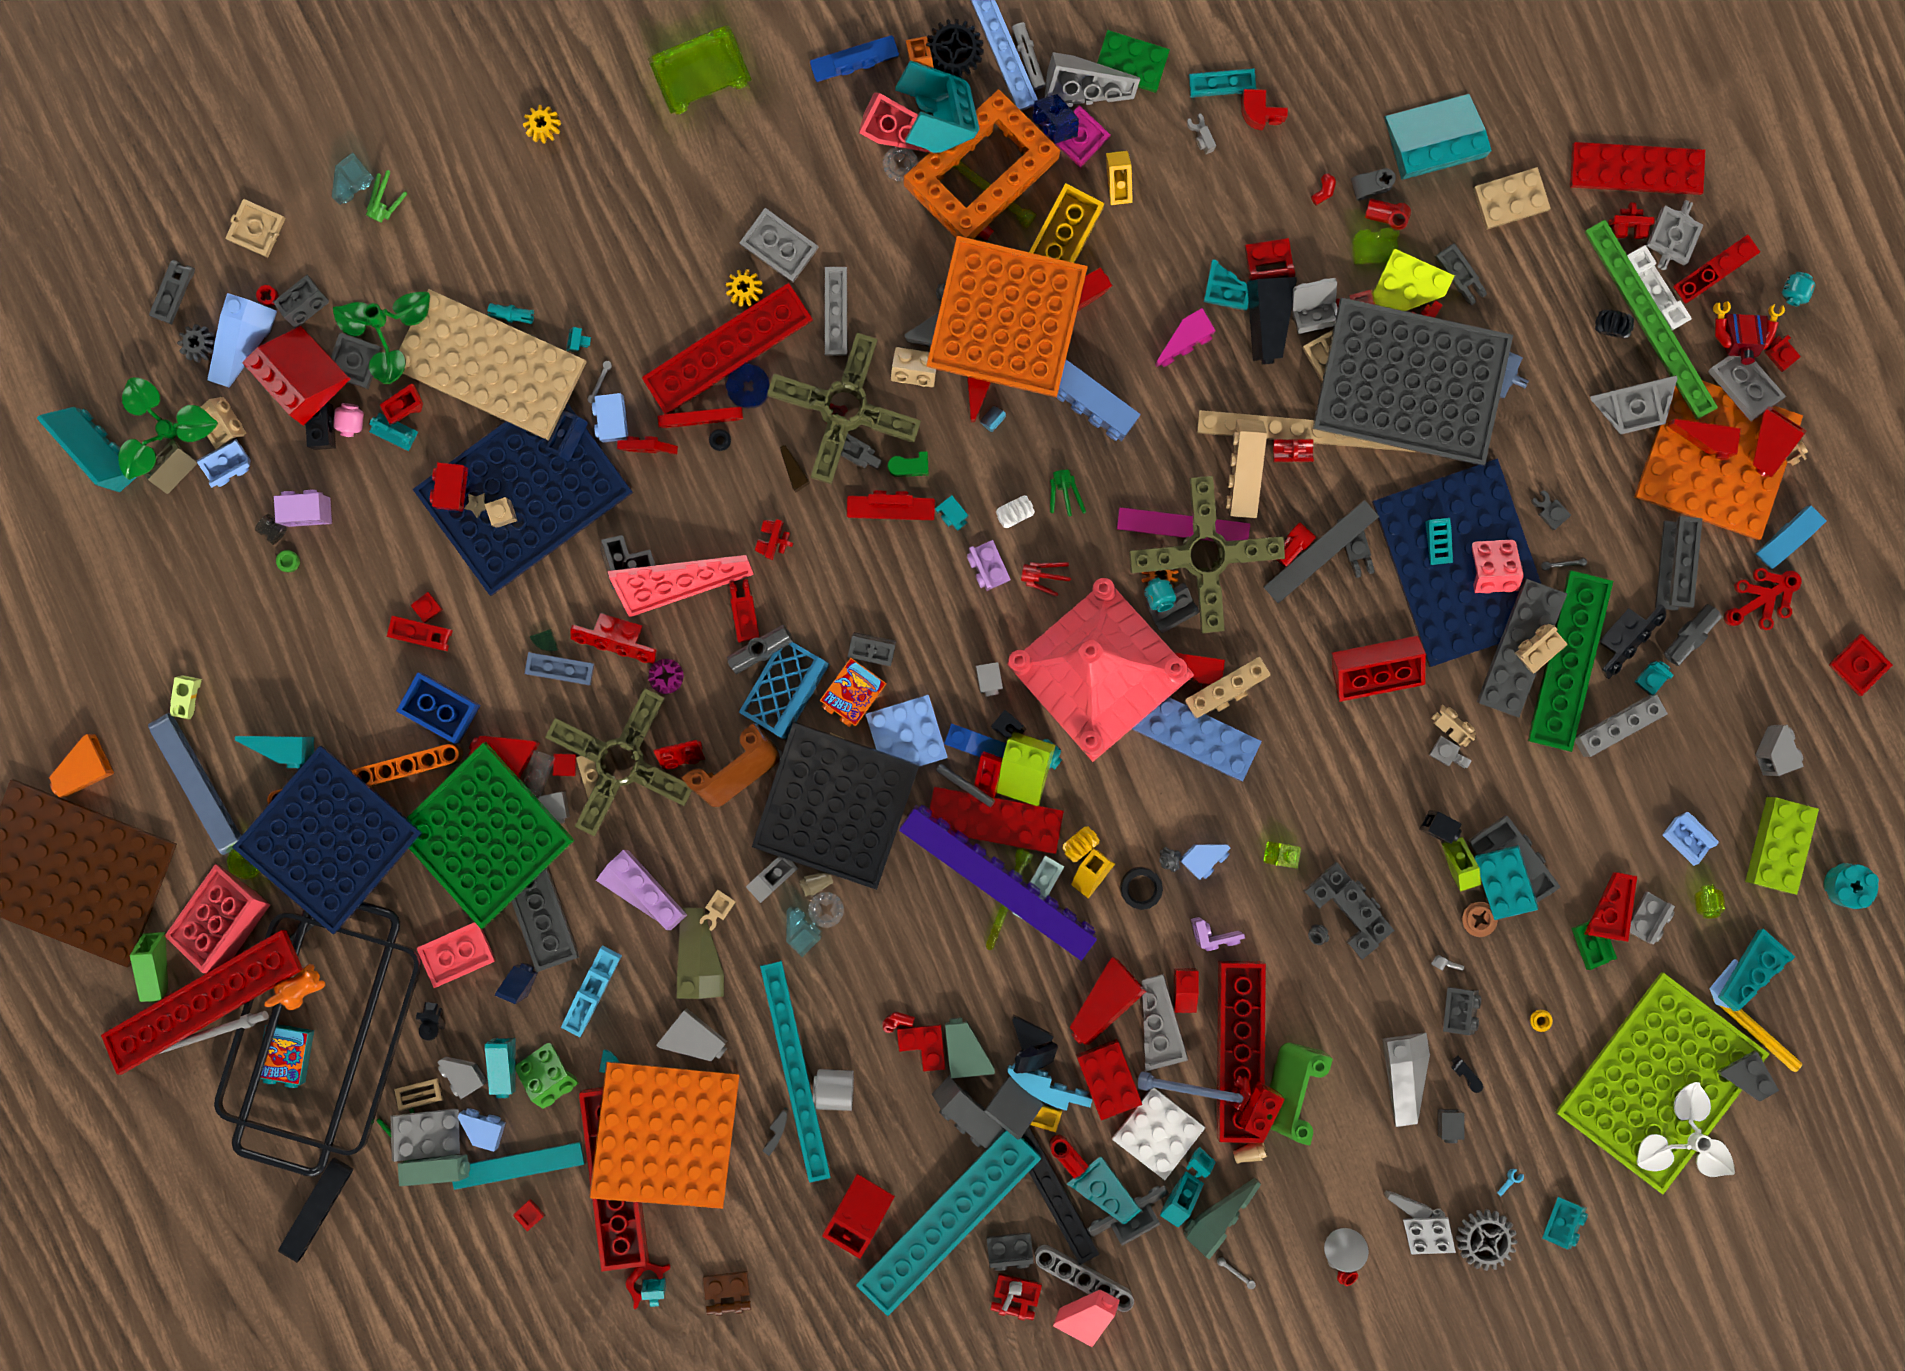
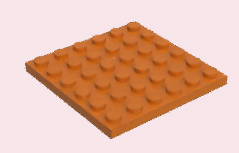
[926,236,1088,398]
[1634,381,1803,540]
[589,1062,739,1209]

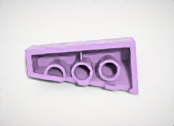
[596,850,687,930]

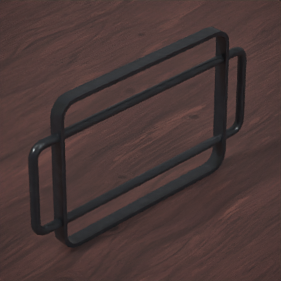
[214,902,422,1177]

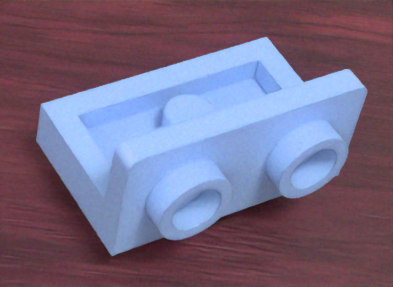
[197,439,251,488]
[1662,812,1719,866]

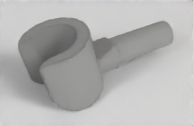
[1431,955,1464,971]
[1002,1281,1022,1311]

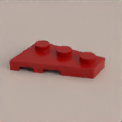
[1584,872,1637,942]

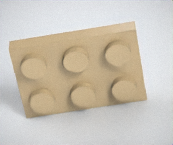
[1473,167,1551,230]

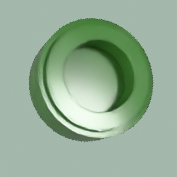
[276,550,300,572]

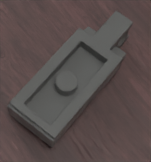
[841,434,882,470]

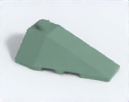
[1183,1178,1261,1259]

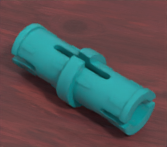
[488,303,534,324]

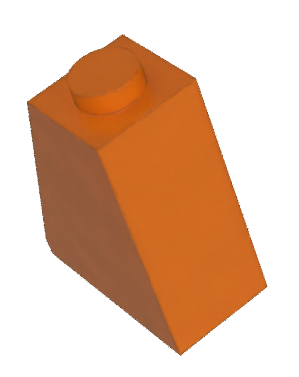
[49,734,114,797]

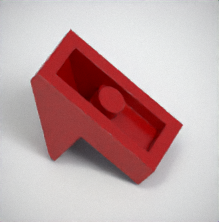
[380,384,423,424]

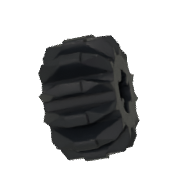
[1595,310,1634,338]

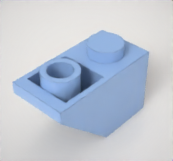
[1179,844,1230,880]
[458,1108,506,1152]

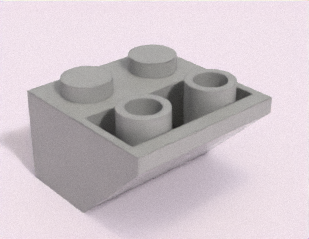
[1755,725,1804,776]

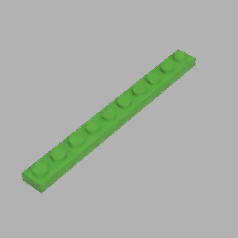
[1584,220,1718,420]

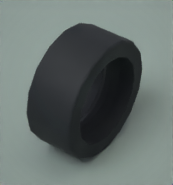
[1120,867,1163,910]

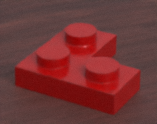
[897,1024,945,1072]

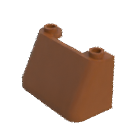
[682,723,780,807]

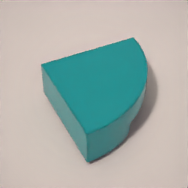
[599,1049,620,1073]

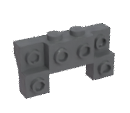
[1467,815,1560,903]
[1303,862,1395,960]

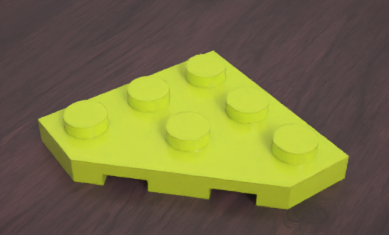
[1373,249,1454,311]

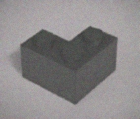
[600,535,655,590]

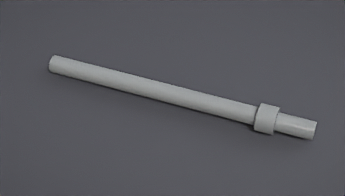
[159,1011,269,1054]

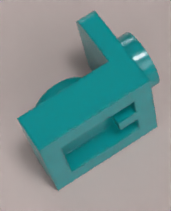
[1634,661,1674,695]

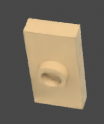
[576,756,600,799]

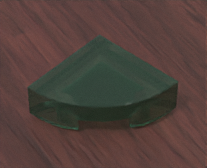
[530,629,559,651]

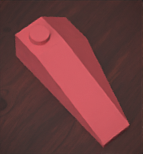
[858,93,930,153]

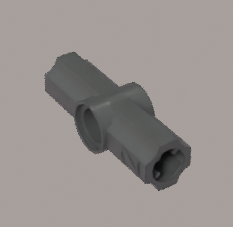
[1663,604,1723,666]
[727,625,793,674]

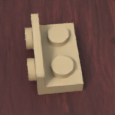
[201,397,246,449]
[1515,624,1568,674]

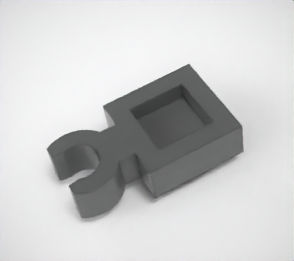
[1531,490,1571,530]

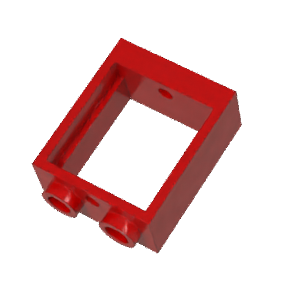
[1238,1081,1285,1140]

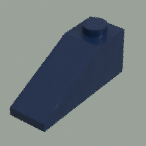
[495,963,538,1004]

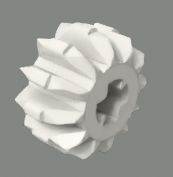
[996,496,1035,528]

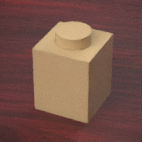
[485,497,518,528]

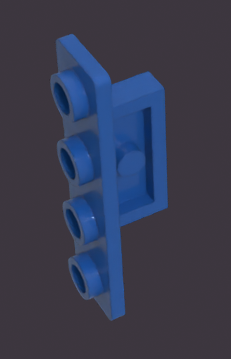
[810,35,899,82]

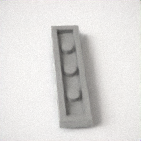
[825,267,847,356]

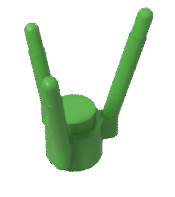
[366,170,407,223]

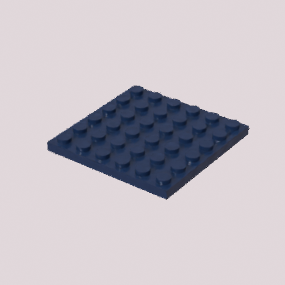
[232,746,423,934]

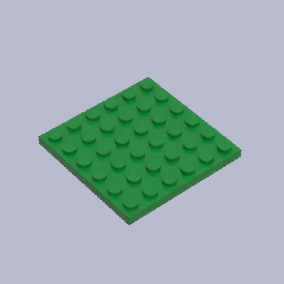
[407,742,575,929]

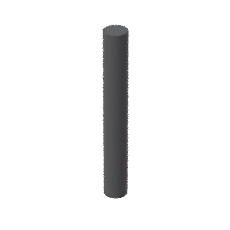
[936,764,995,807]

